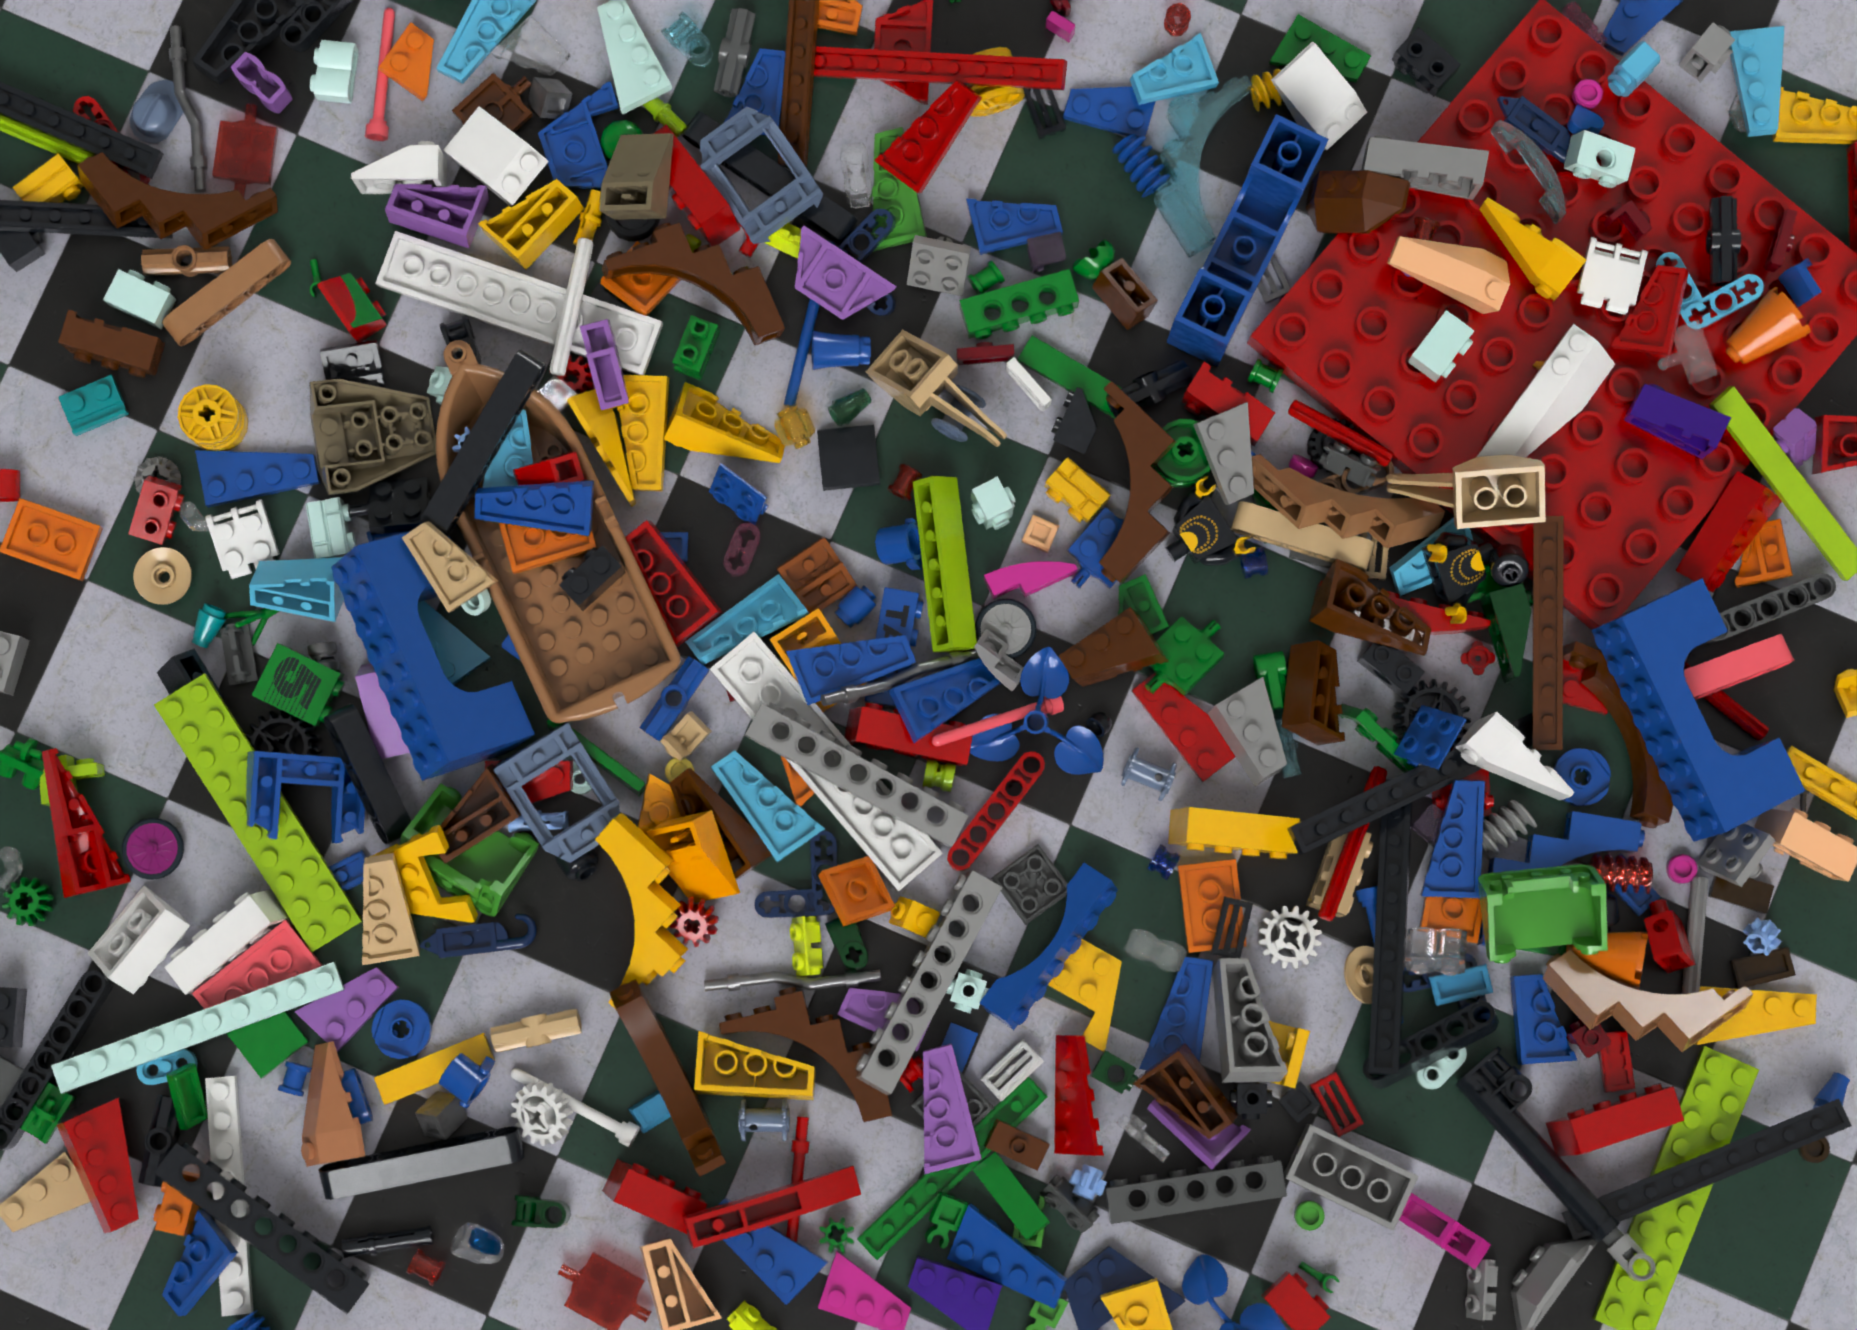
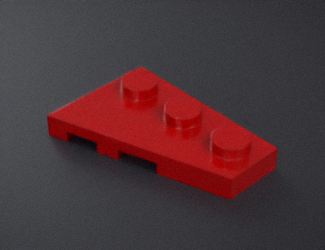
[1611,265,1689,356]
[485,760,573,803]

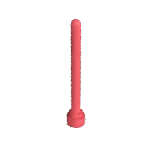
[365,8,395,141]
[932,696,1064,747]

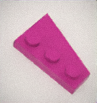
[818,1251,911,1330]

